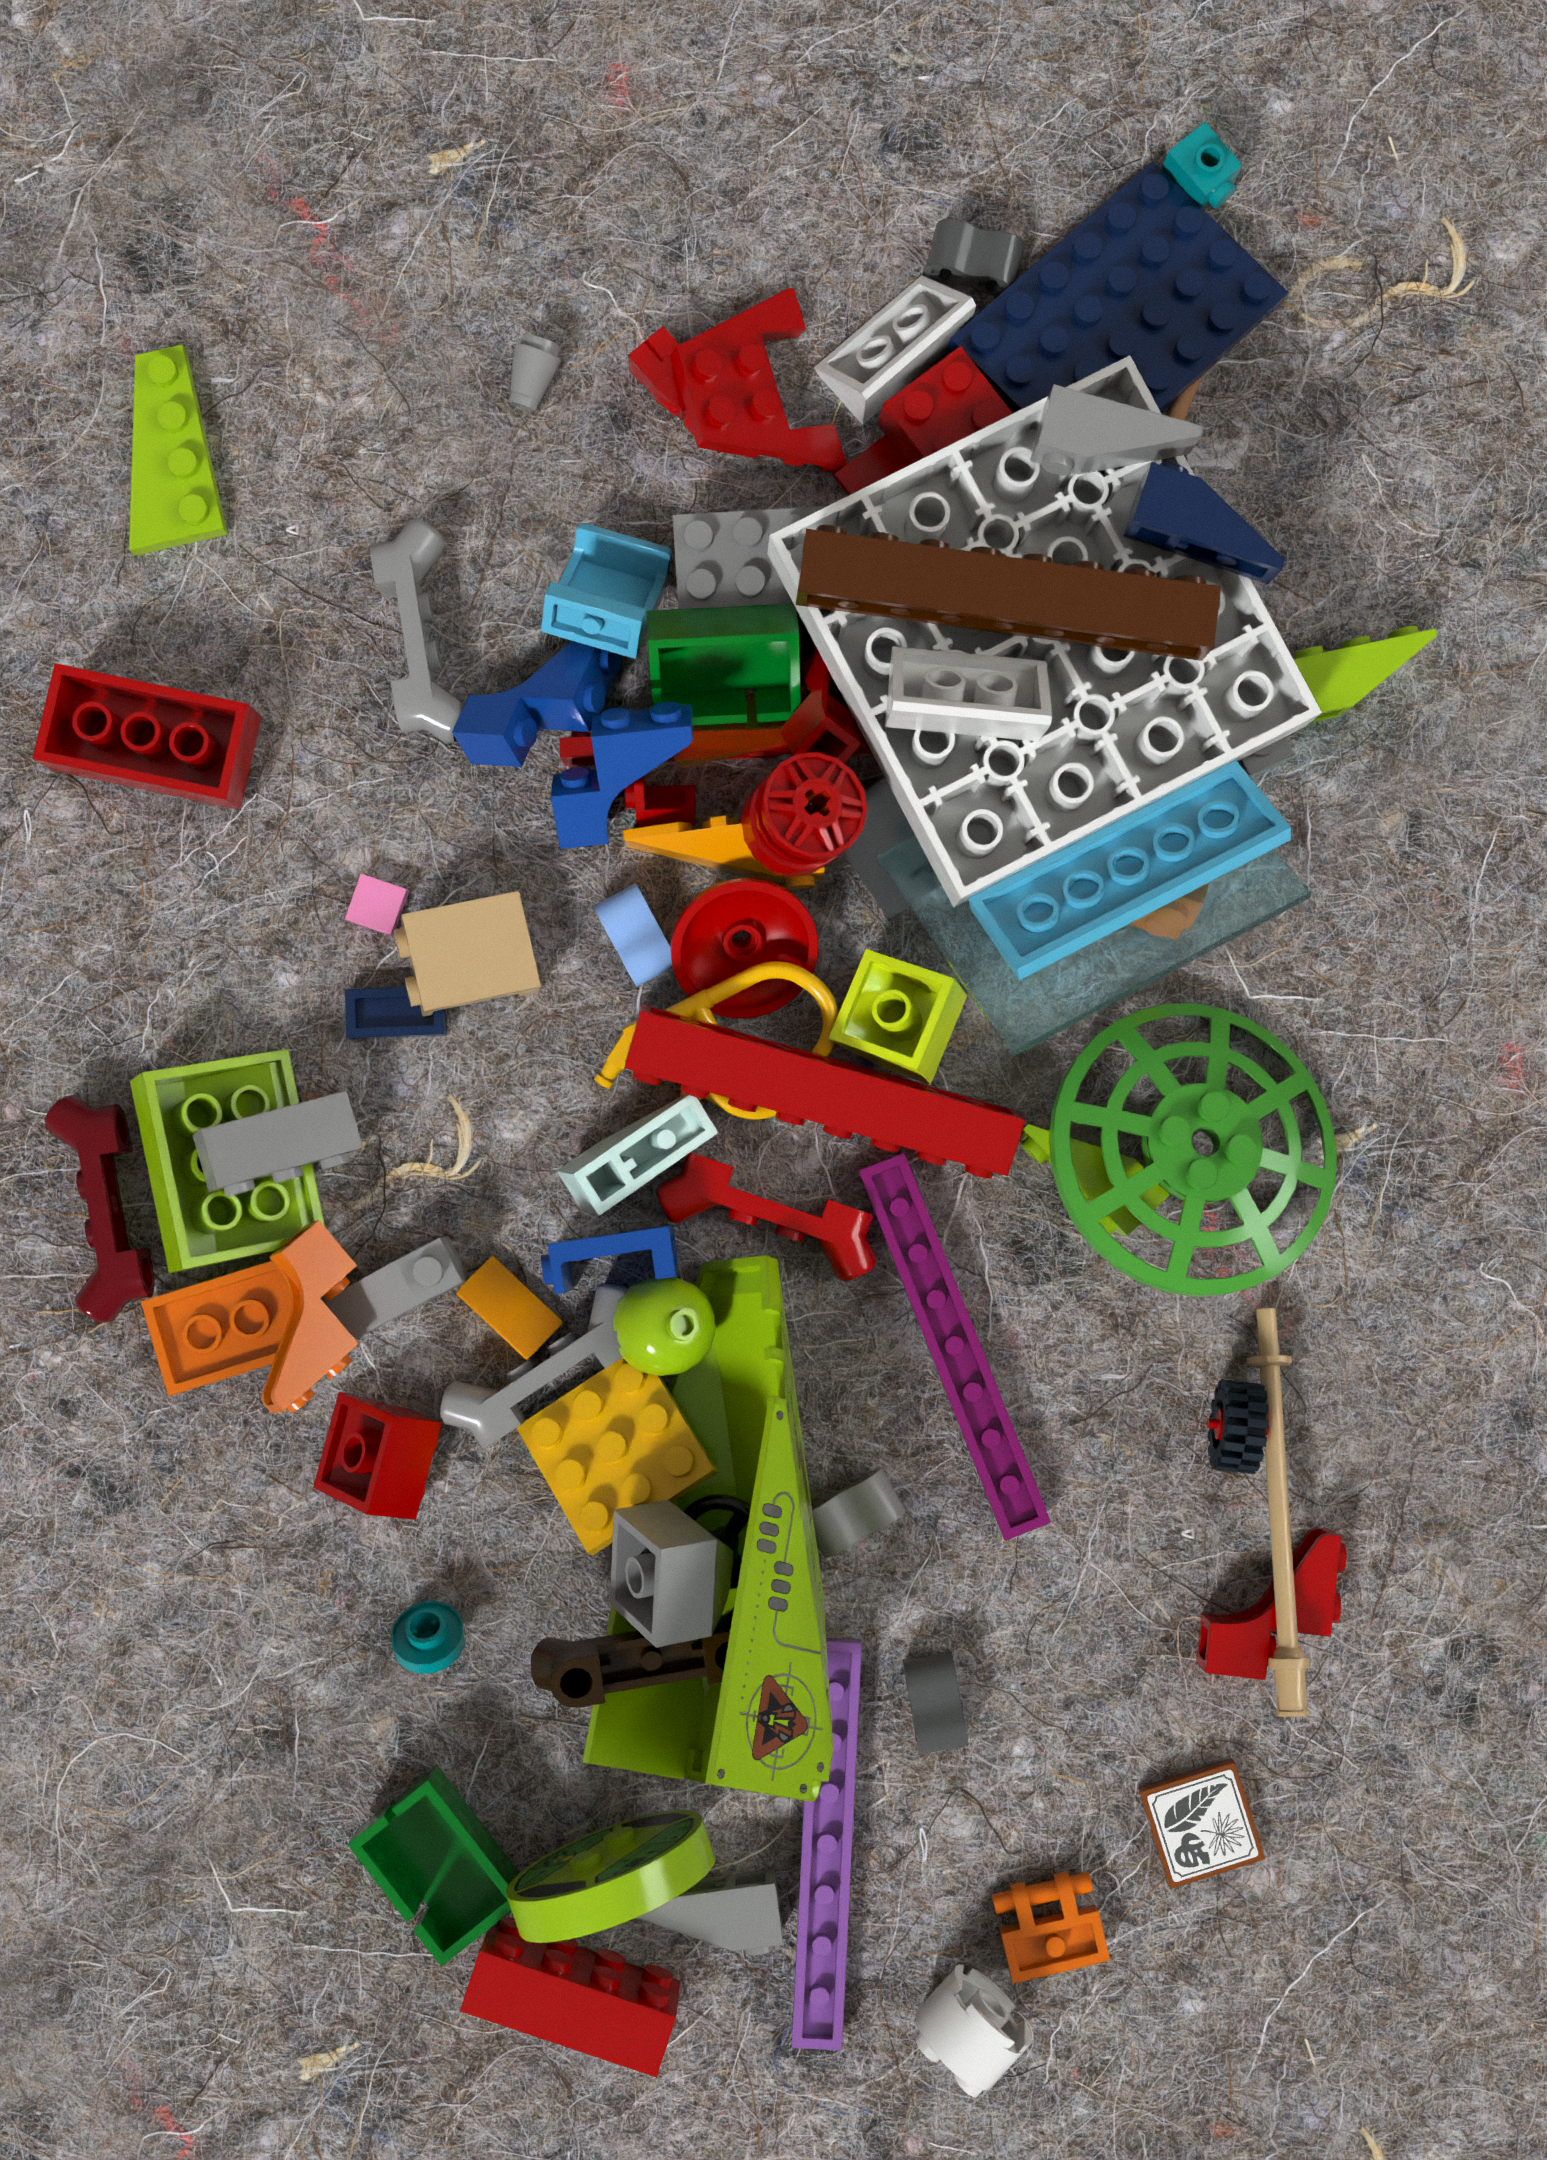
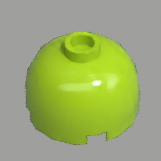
[613,1277,716,1376]

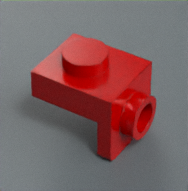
[625,775,696,827]

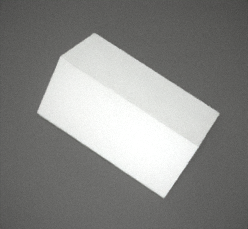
[814,275,976,425]
[885,646,1053,741]

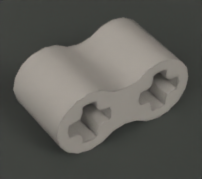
[811,1467,906,1558]

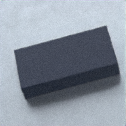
[345,987,447,1039]

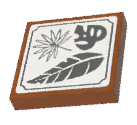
[1137,1758,1265,1889]

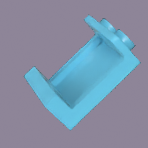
[541,523,672,659]

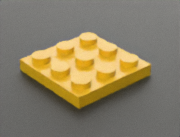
[516,1358,718,1556]

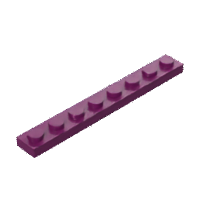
[858,1153,1051,1541]

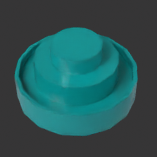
[390,1601,466,1674]

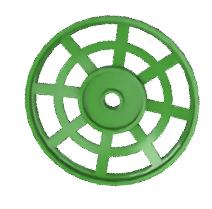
[1049,1003,1337,1297]

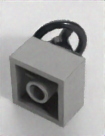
[610,1494,751,1648]

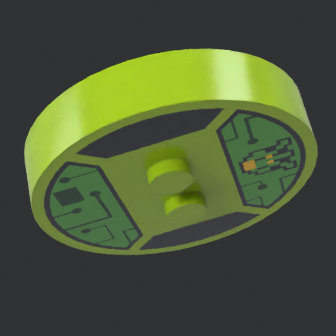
[506,1810,716,1943]

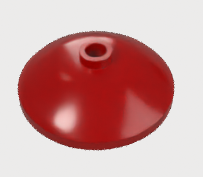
[670,878,818,1018]

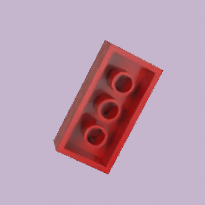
[878,346,1013,465]
[33,663,262,810]
[460,1917,681,2078]

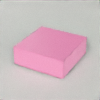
[345,874,409,937]

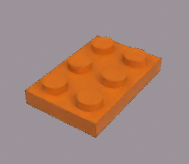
[140,1261,291,1396]

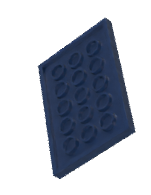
[948,161,1289,413]

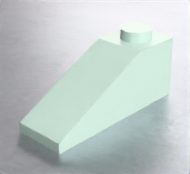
[557,1094,718,1216]

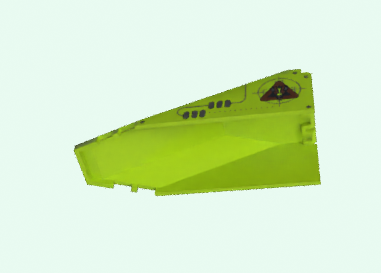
[583,1255,833,1802]

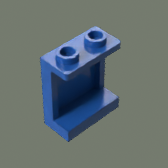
[541,1225,680,1294]

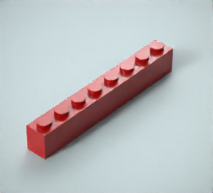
[624,1004,1025,1179]

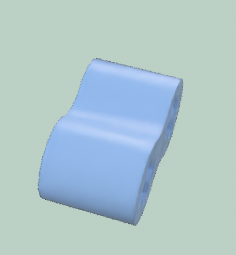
[593,883,673,987]

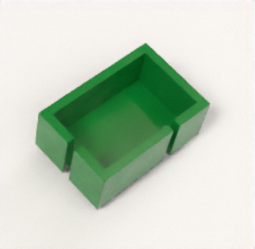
[647,603,801,726]
[347,1765,520,1967]

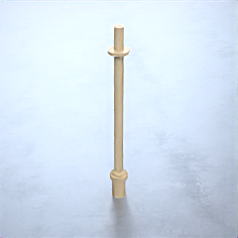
[1247,1308,1310,1717]

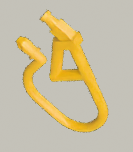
[594,961,839,1120]

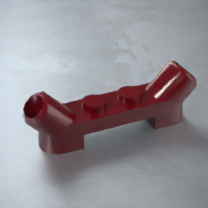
[45,1095,155,1323]

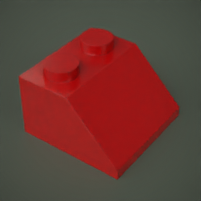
[313,1392,442,1520]

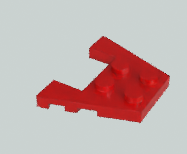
[670,288,847,473]

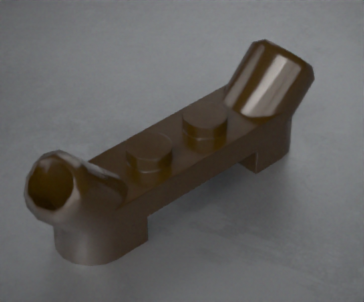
[531,1607,734,1708]

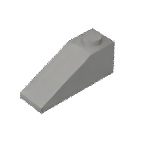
[1030,384,1204,476]
[323,1237,469,1339]
[637,1868,783,1955]

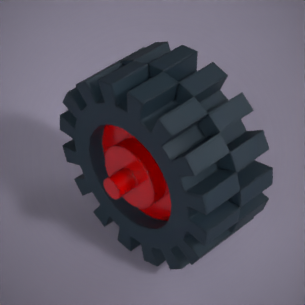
[1207,1379,1269,1474]

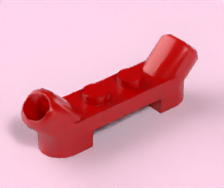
[656,1152,877,1282]

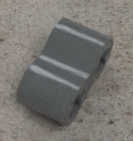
[925,219,1025,297]
[902,1651,968,1755]

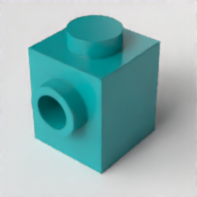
[1162,122,1242,210]

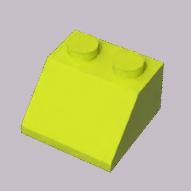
[828,949,967,1085]

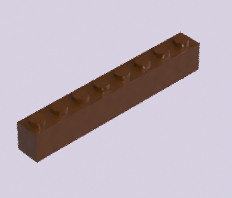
[796,525,1221,661]

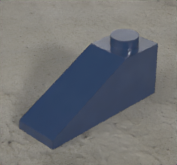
[1123,462,1285,584]

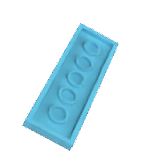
[968,760,1291,981]

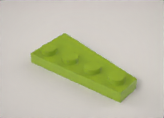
[129,345,228,556]

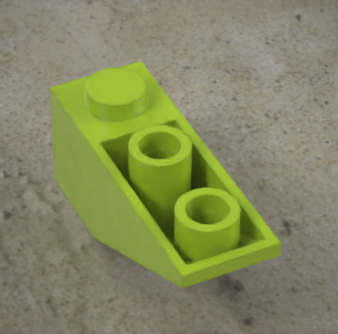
[1293,626,1437,723]
[1020,1124,1170,1236]

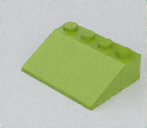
[130,1049,325,1274]

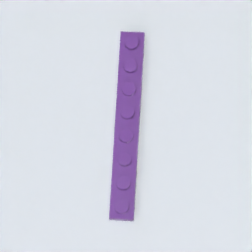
[792,1637,862,2050]

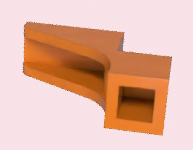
[261,1220,359,1413]

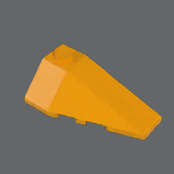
[623,805,825,890]

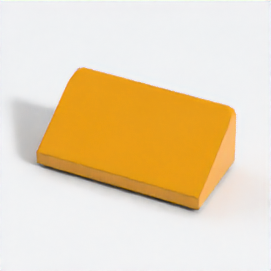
[455,1255,564,1360]

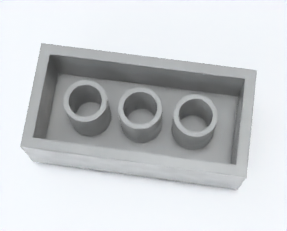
[673,506,827,620]

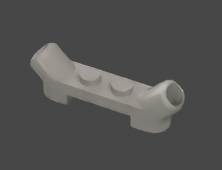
[370,519,465,744]
[440,1282,630,1450]

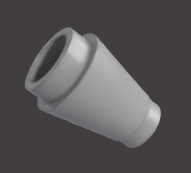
[508,333,561,412]

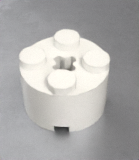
[915,1965,1032,2097]

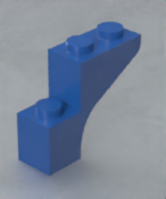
[452,640,622,767]
[551,702,693,849]

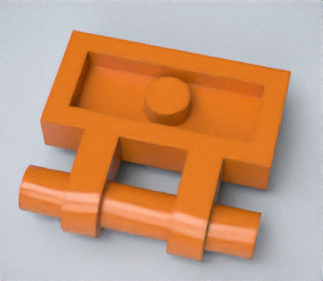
[991,1871,1110,1984]

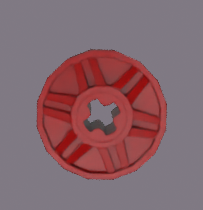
[741,752,868,877]

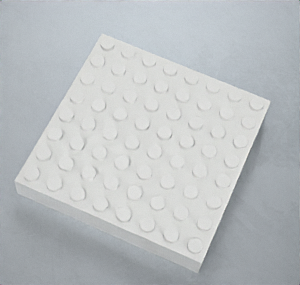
[767,356,1322,907]

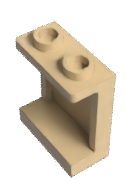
[394,891,541,1016]

